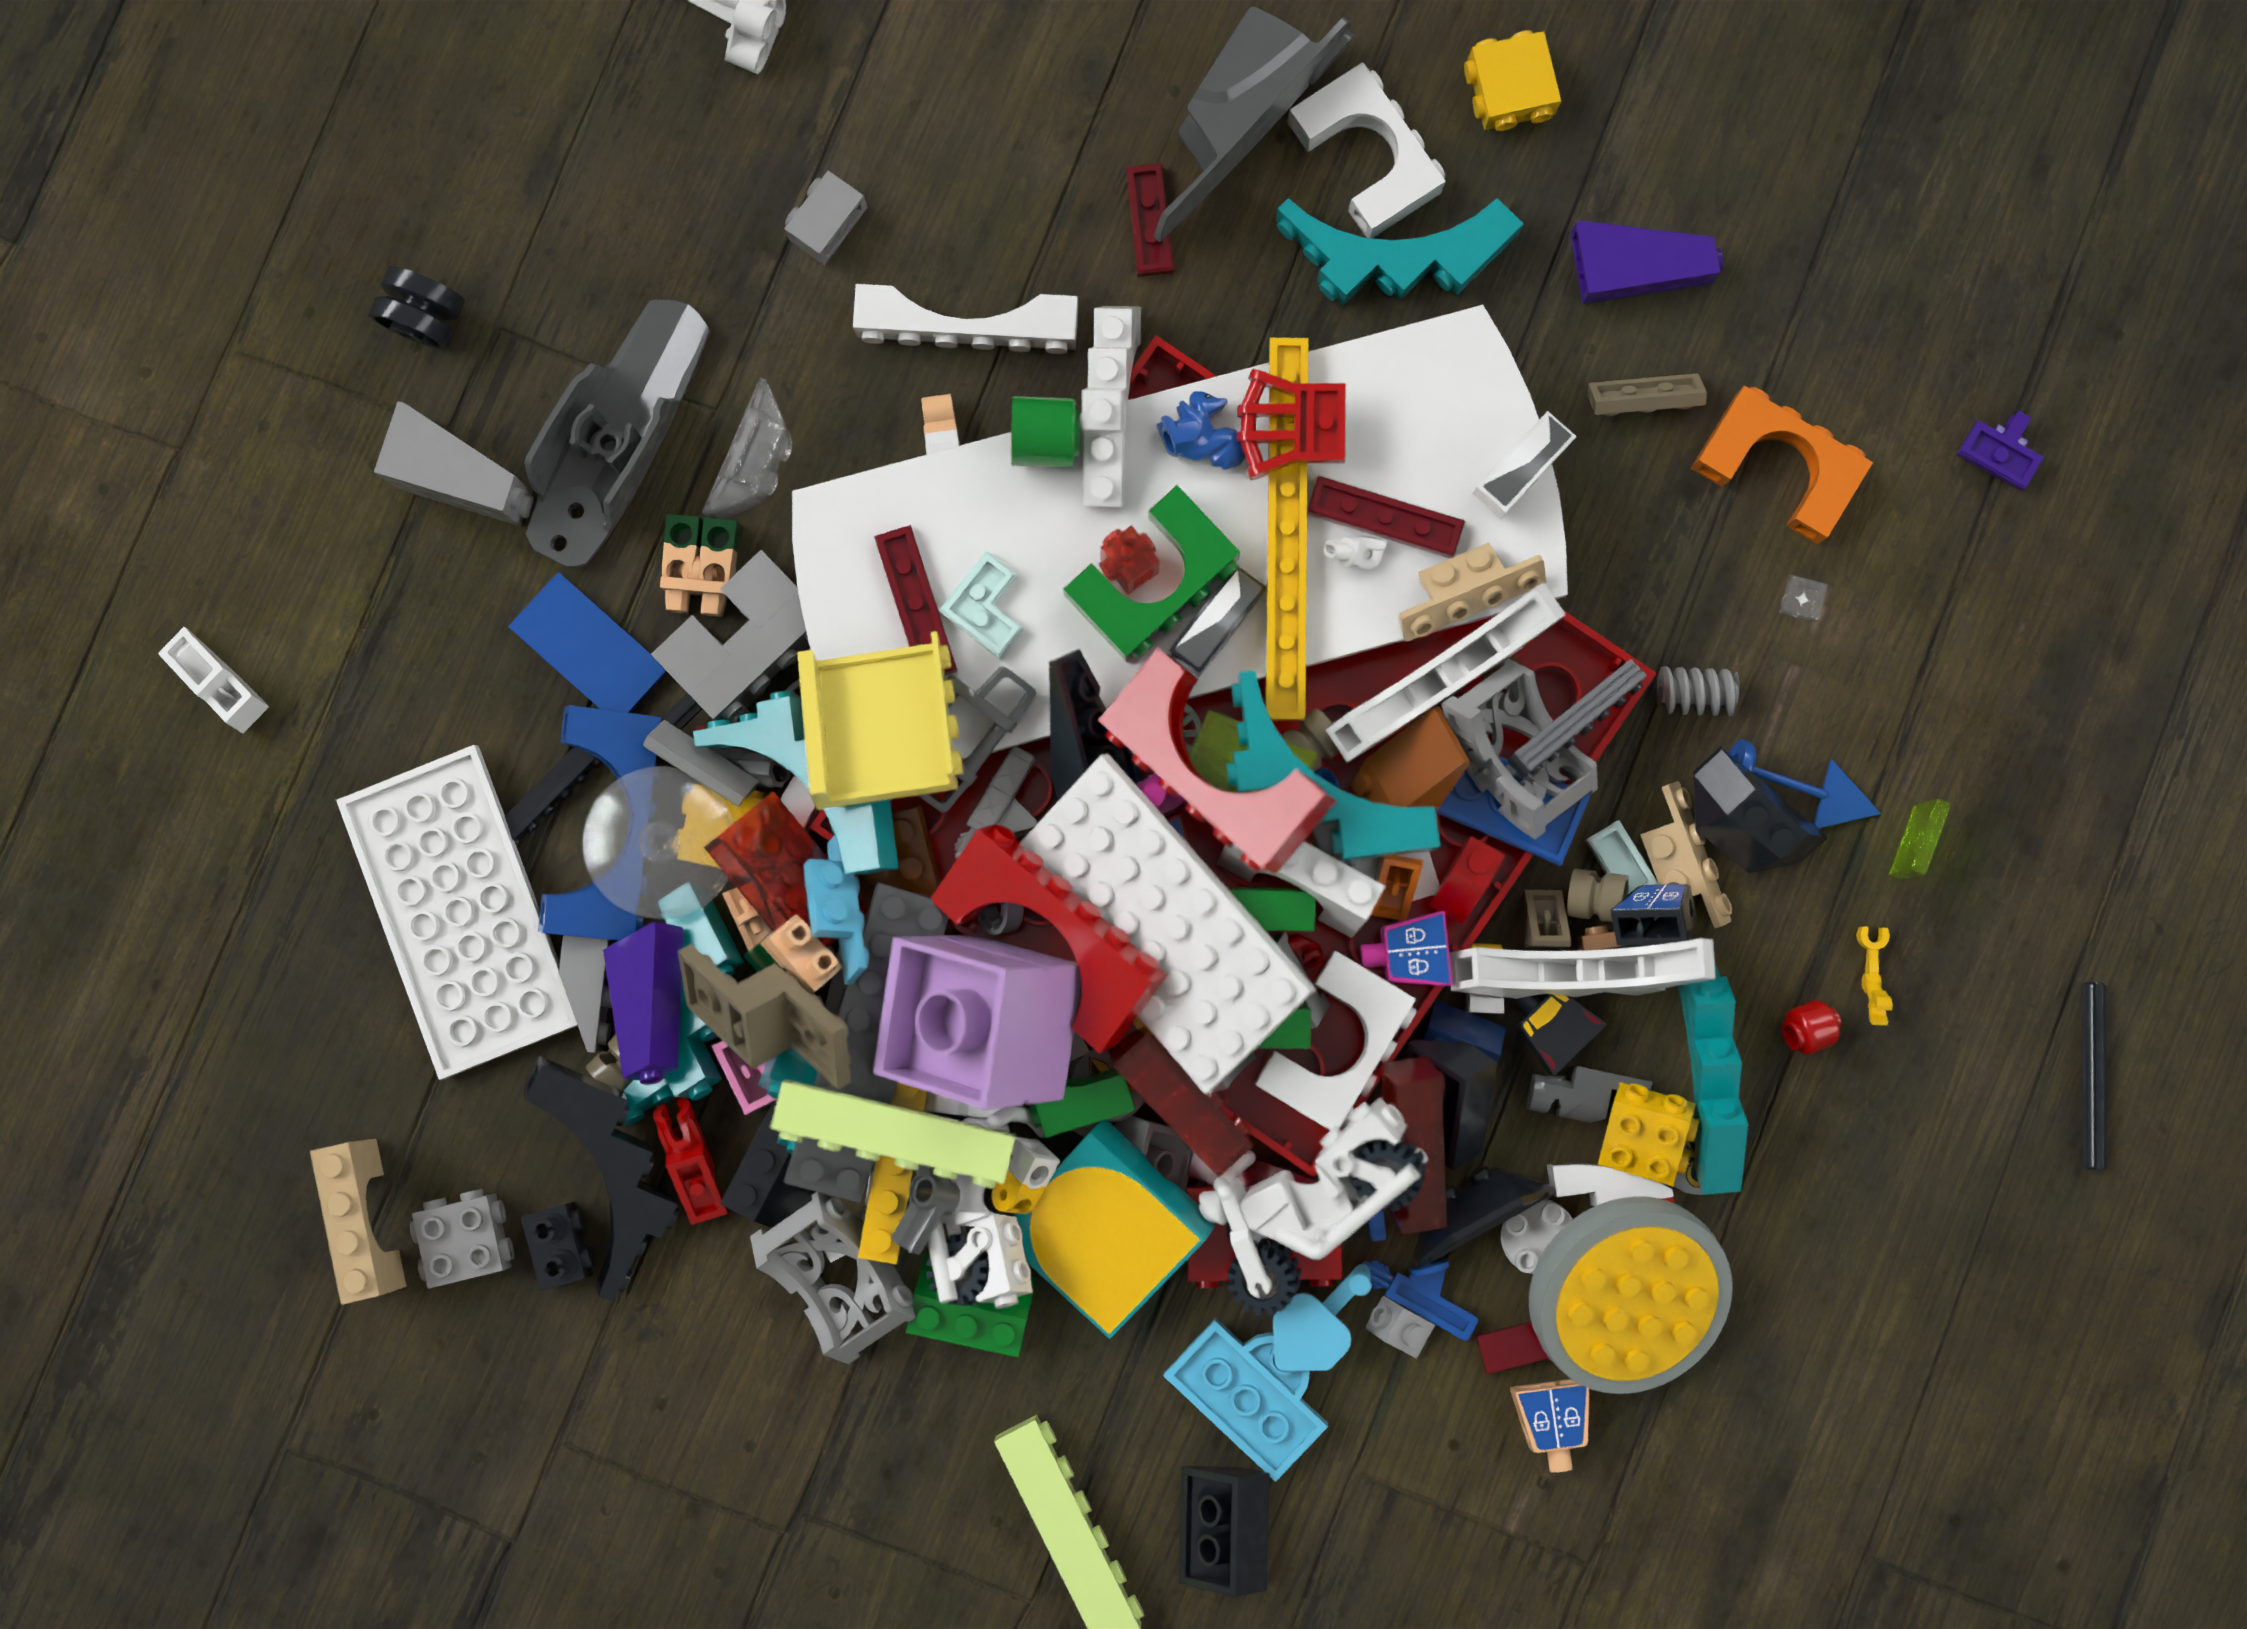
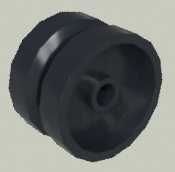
[368,266,466,350]

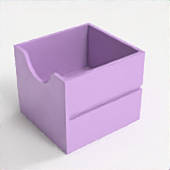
[873,935,1082,1110]

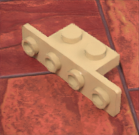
[1398,543,1546,642]
[1640,781,1732,928]

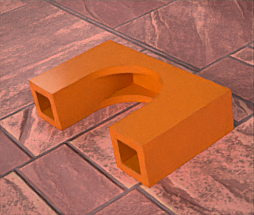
[1691,385,1873,545]

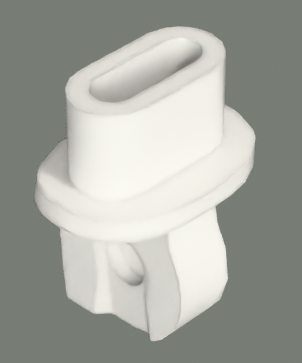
[1324,536,1387,570]

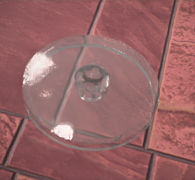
[583,766,738,919]

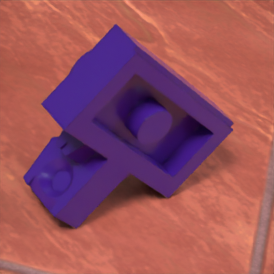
[1956,411,2044,491]

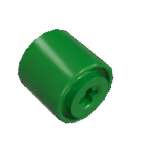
[1011,396,1080,467]

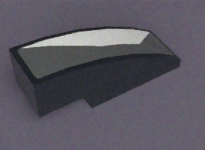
[1168,567,1267,678]

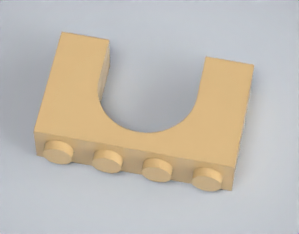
[310,1139,407,1305]

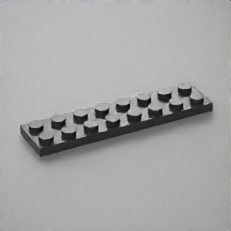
[784,882,949,1203]

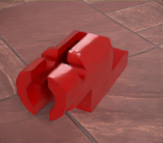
[653,1098,728,1225]

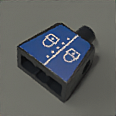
[1610,882,1696,946]

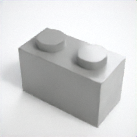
[784,171,868,265]

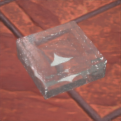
[1780,575,1828,622]

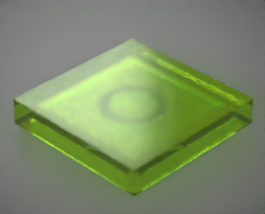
[1889,798,1950,879]

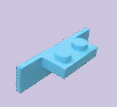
[803,835,869,984]

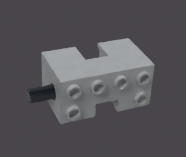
[651,550,810,730]

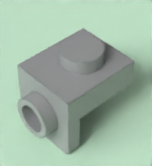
[1366,1296,1435,1359]

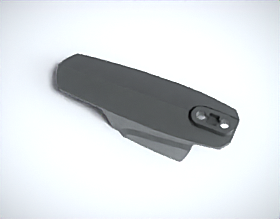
[1153,7,1355,242]
[524,299,710,568]

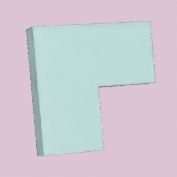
[939,551,1023,659]

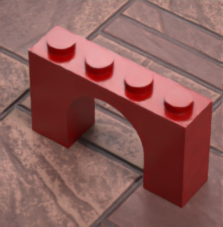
[1186,1186,1342,1288]

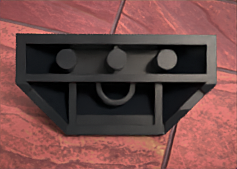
[1693,746,1828,873]
[1413,1166,1556,1268]

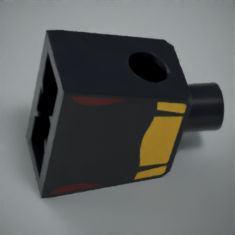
[1512,993,1607,1075]

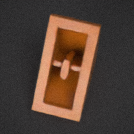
[1370,855,1423,921]

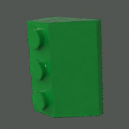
[906,1253,1037,1357]

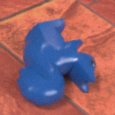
[1157,391,1245,470]

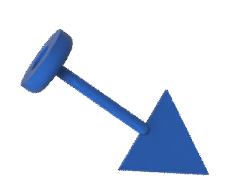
[1729,739,1881,828]

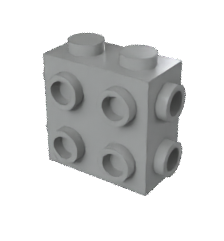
[410,1189,514,1289]

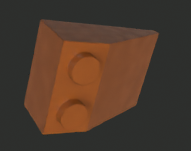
[1350,706,1470,813]

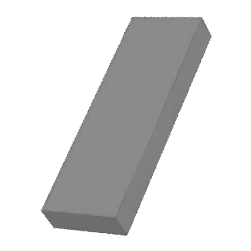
[643,720,759,807]

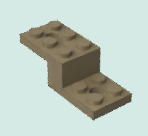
[678,944,851,1090]

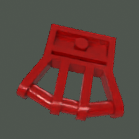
[1237,369,1346,480]

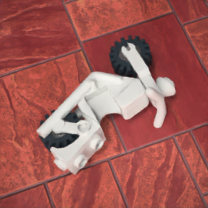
[914,1091,1045,1308]
[1199,1097,1428,1316]

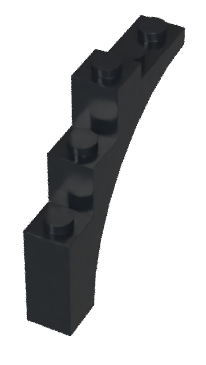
[523,1056,679,1302]

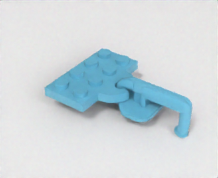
[1163,1264,1371,1482]

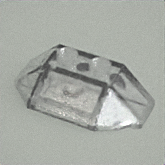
[702,377,793,519]

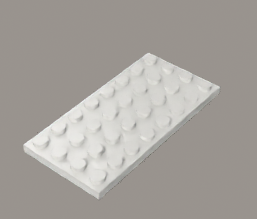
[336,745,578,1080]
[1019,754,1316,1094]

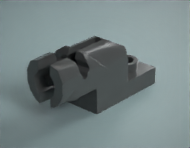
[1525,1066,1652,1123]

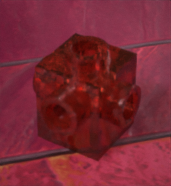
[1099,525,1160,595]

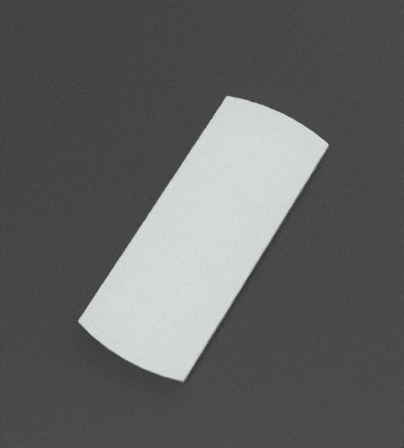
[792,305,1568,761]

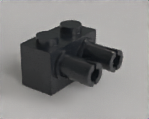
[521,1202,595,1291]

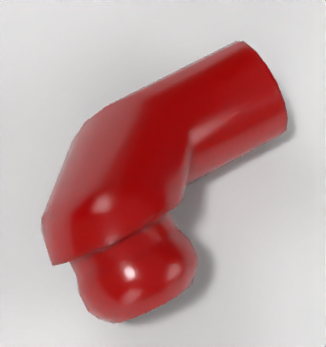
[1287,934,1324,969]

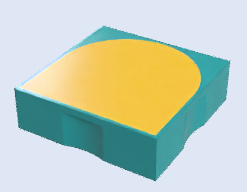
[1012,1119,1217,1339]

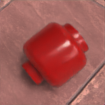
[1781,1000,1841,1055]

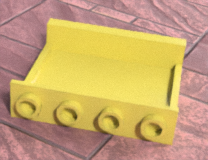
[797,631,963,810]

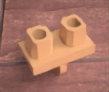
[722,878,780,951]

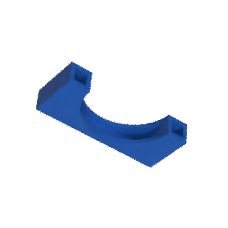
[538,705,661,941]

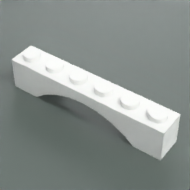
[853,284,1078,354]

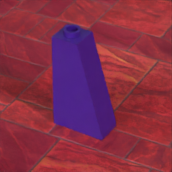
[1570,221,1723,304]
[603,921,684,1085]

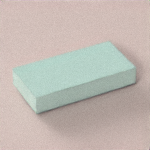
[1585,820,1659,894]

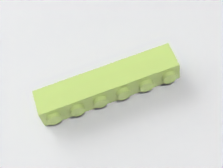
[771,1079,1016,1188]
[994,1415,1144,1629]

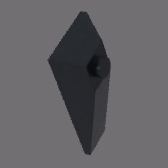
[1049,649,1142,801]

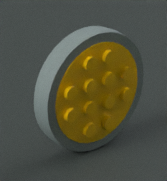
[1529,1196,1732,1394]

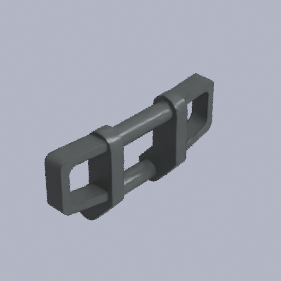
[918,666,1036,812]

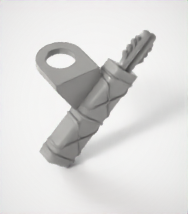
[954,746,1038,859]

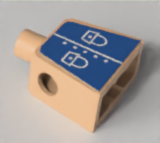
[1510,1379,1589,1472]

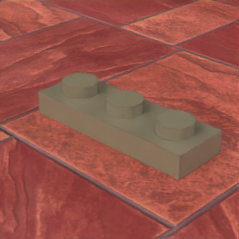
[1588,373,1707,416]

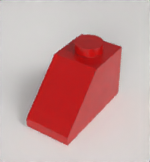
[1428,836,1505,925]

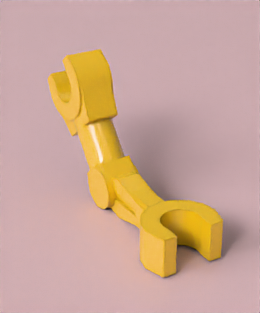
[1856,926,1893,1025]

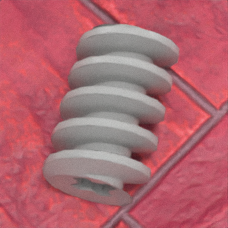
[1656,666,1739,717]

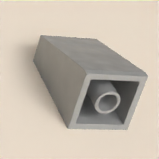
[374,401,534,526]

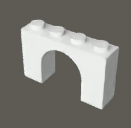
[1288,62,1445,238]
[1217,841,1385,938]
[1254,951,1417,1131]

